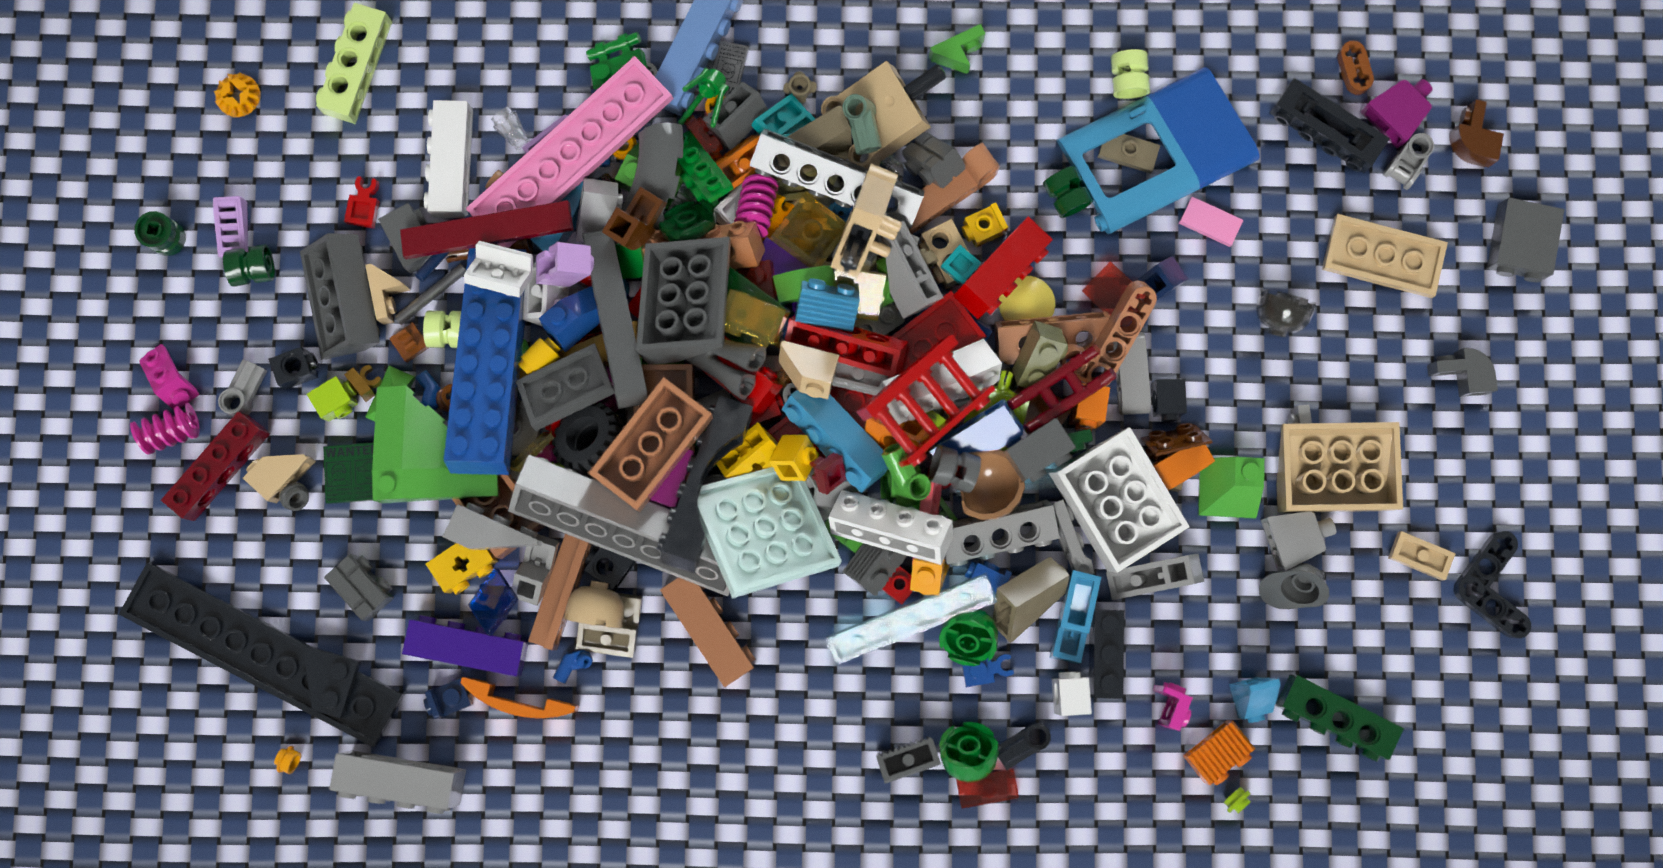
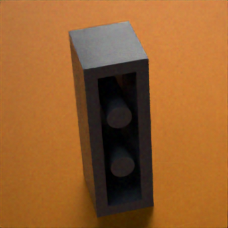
[1089,609,1124,699]

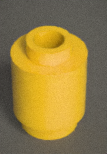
[518,337,561,375]

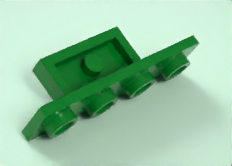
[677,131,734,208]

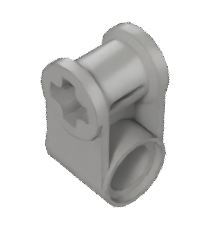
[1383,133,1434,190]

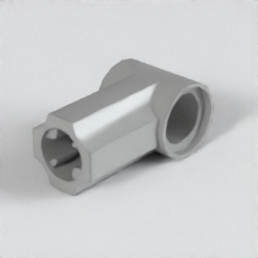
[218,360,267,417]

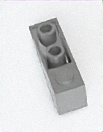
[442,502,543,550]

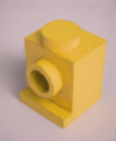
[962,202,1008,248]

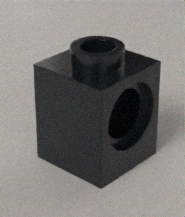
[268,347,319,389]
[1151,379,1187,422]

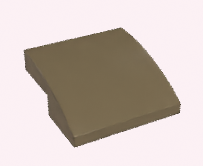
[576,593,643,658]

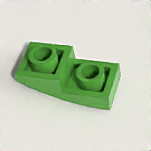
[773,265,837,305]

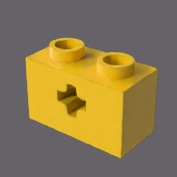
[716,422,778,479]
[426,543,498,595]

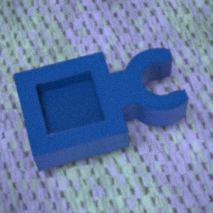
[962,654,1014,687]

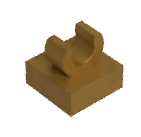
[344,365,382,402]

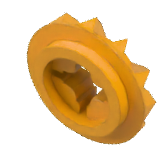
[214,72,260,117]

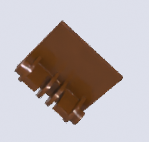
[1140,423,1213,462]

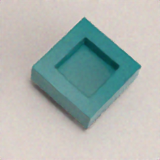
[940,245,981,286]

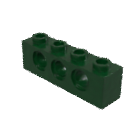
[1275,675,1404,762]

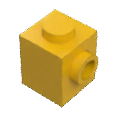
[769,435,819,481]

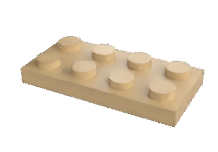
[1322,214,1448,298]

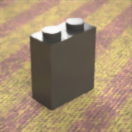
[1487,197,1565,283]

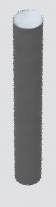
[394,263,466,325]

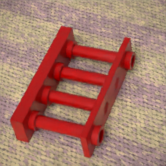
[856,334,996,467]

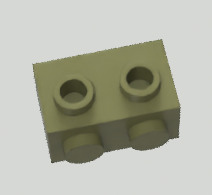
[1012,321,1068,388]

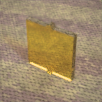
[833,269,886,321]
[510,433,554,472]

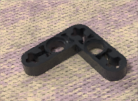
[1454,531,1531,638]

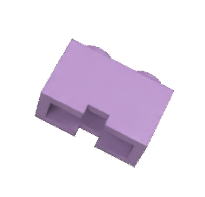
[536,242,594,287]

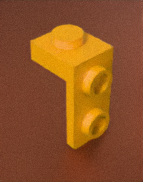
[910,558,950,596]

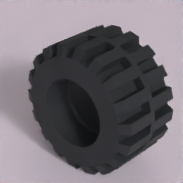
[552,402,627,479]

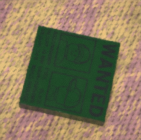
[323,443,374,504]

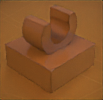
[389,322,430,363]

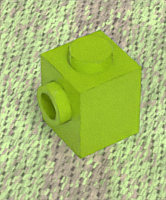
[306,376,358,422]

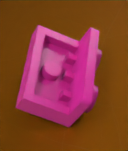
[1153,682,1193,731]

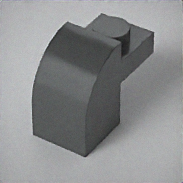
[1427,348,1498,397]

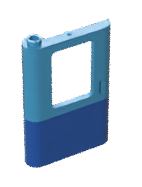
[1056,67,1260,234]

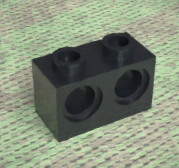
[584,547,637,591]

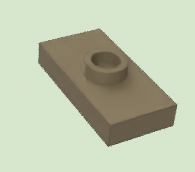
[1097,134,1160,174]

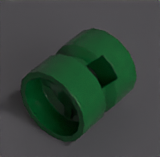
[1043,166,1093,219]
[134,211,186,256]
[223,244,275,287]

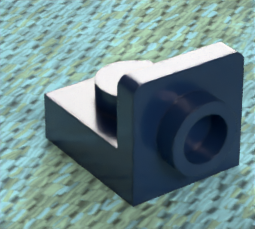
[423,678,473,719]

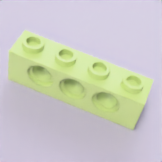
[316,3,392,124]

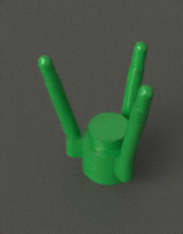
[678,68,729,128]

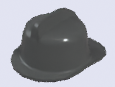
[1259,563,1330,609]

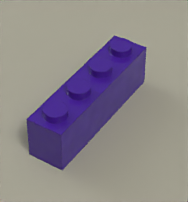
[402,615,529,677]

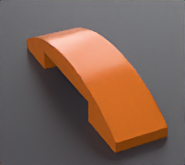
[1153,445,1215,491]
[461,677,580,718]

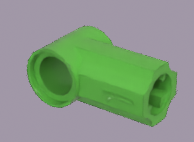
[881,443,931,500]

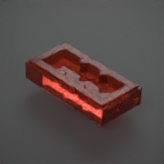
[956,768,1019,809]

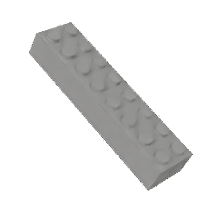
[508,455,730,596]

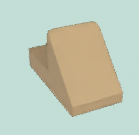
[365,264,410,325]

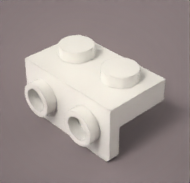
[464,241,533,298]

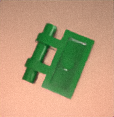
[586,32,648,89]

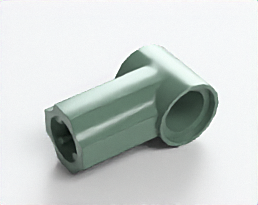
[842,94,882,155]

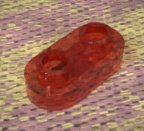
[684,115,723,162]

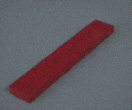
[400,200,573,260]

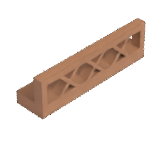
[528,534,593,650]

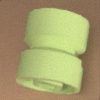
[1111,49,1150,99]
[423,310,461,348]

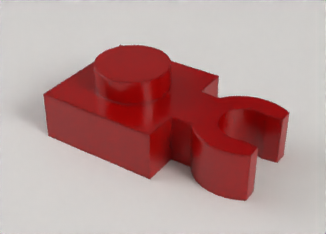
[344,176,380,228]

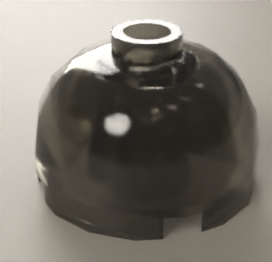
[1256,289,1316,337]

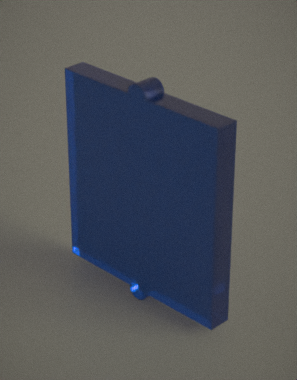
[468,568,518,636]

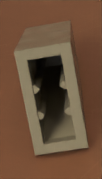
[776,105,852,173]
[992,557,1069,643]

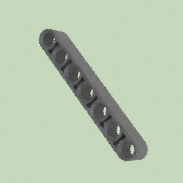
[582,230,648,409]

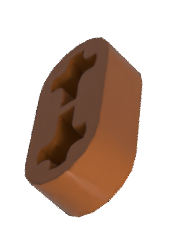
[1337,41,1374,95]

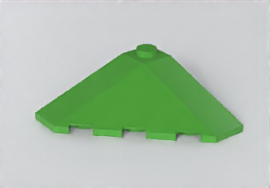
[372,385,499,503]

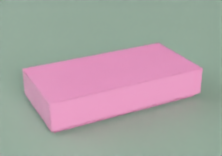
[1179,197,1243,247]

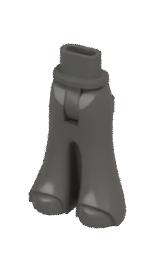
[685,339,766,400]

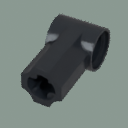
[998,722,1051,770]

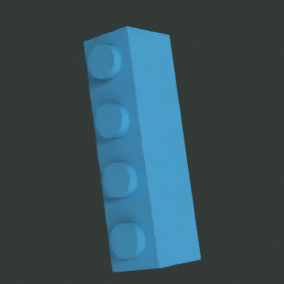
[782,390,888,493]

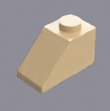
[778,340,839,399]
[243,454,316,504]

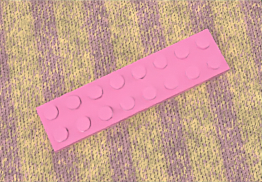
[465,56,674,248]

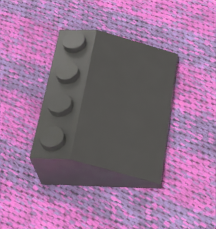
[636,237,731,365]

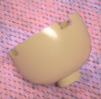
[564,581,624,628]

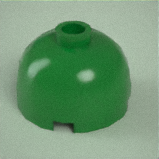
[939,607,998,666]
[939,722,999,782]

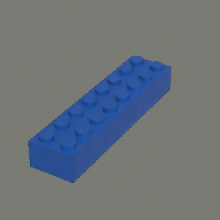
[444,248,527,475]

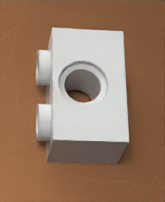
[1052,672,1092,716]

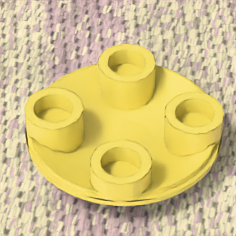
[999,276,1055,321]

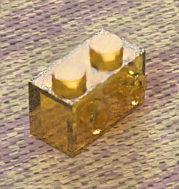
[725,289,790,348]

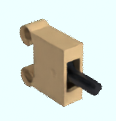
[821,61,946,169]
[830,164,902,278]

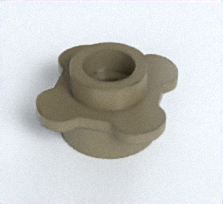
[783,71,817,104]

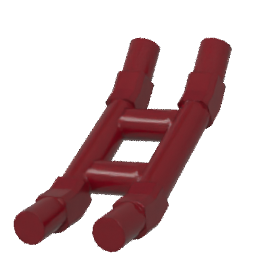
[1007,344,1117,435]

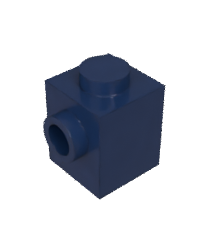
[1137,256,1189,300]

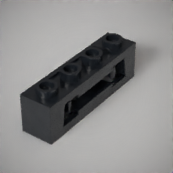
[1270,78,1390,173]

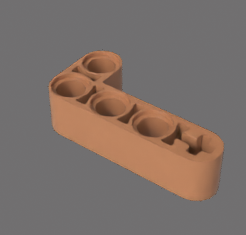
[907,143,1000,234]
[1059,280,1157,387]

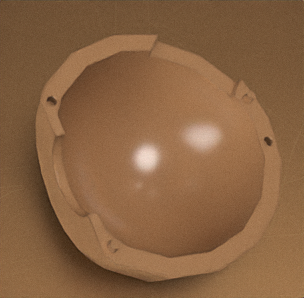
[955,450,1025,520]

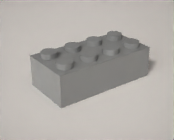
[329,750,466,814]

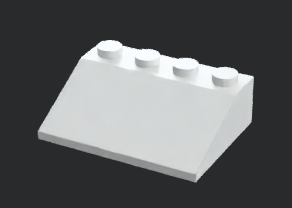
[1049,427,1189,573]

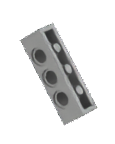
[944,500,1060,566]

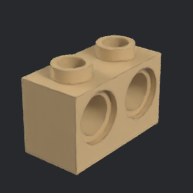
[918,219,977,289]

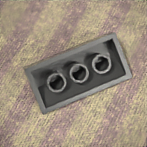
[300,233,380,360]

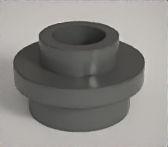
[279,483,309,511]

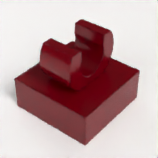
[810,452,846,495]

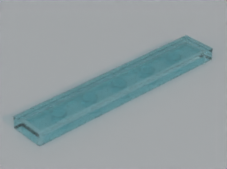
[825,573,998,665]

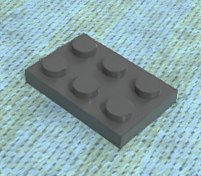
[516,343,615,431]

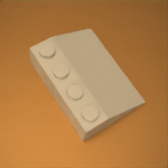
[1276,422,1403,513]

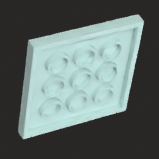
[697,467,842,598]

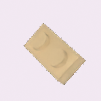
[1388,531,1456,581]

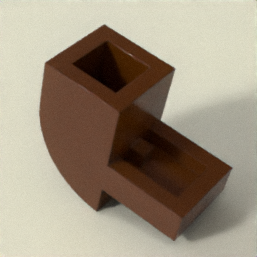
[1449,99,1504,168]
[602,187,667,250]

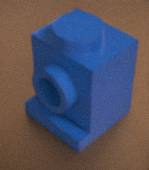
[964,561,1012,599]

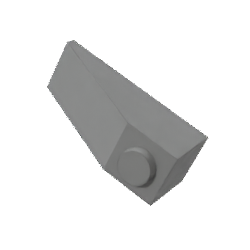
[883,221,943,319]
[1106,554,1204,600]

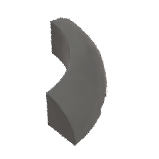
[621,122,683,231]

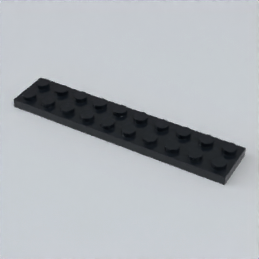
[118,563,404,747]

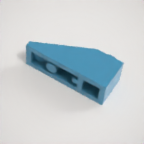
[1229,677,1280,723]

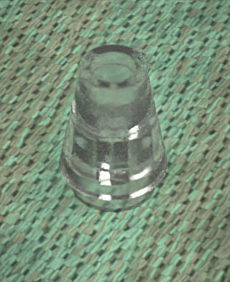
[491,107,530,151]

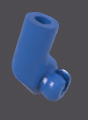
[416,370,441,410]

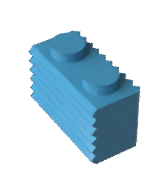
[795,279,860,332]

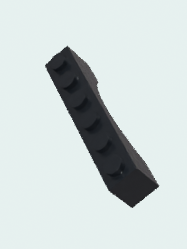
[656,396,753,574]

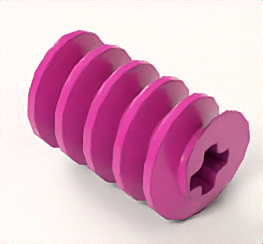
[734,174,779,238]
[130,403,200,455]

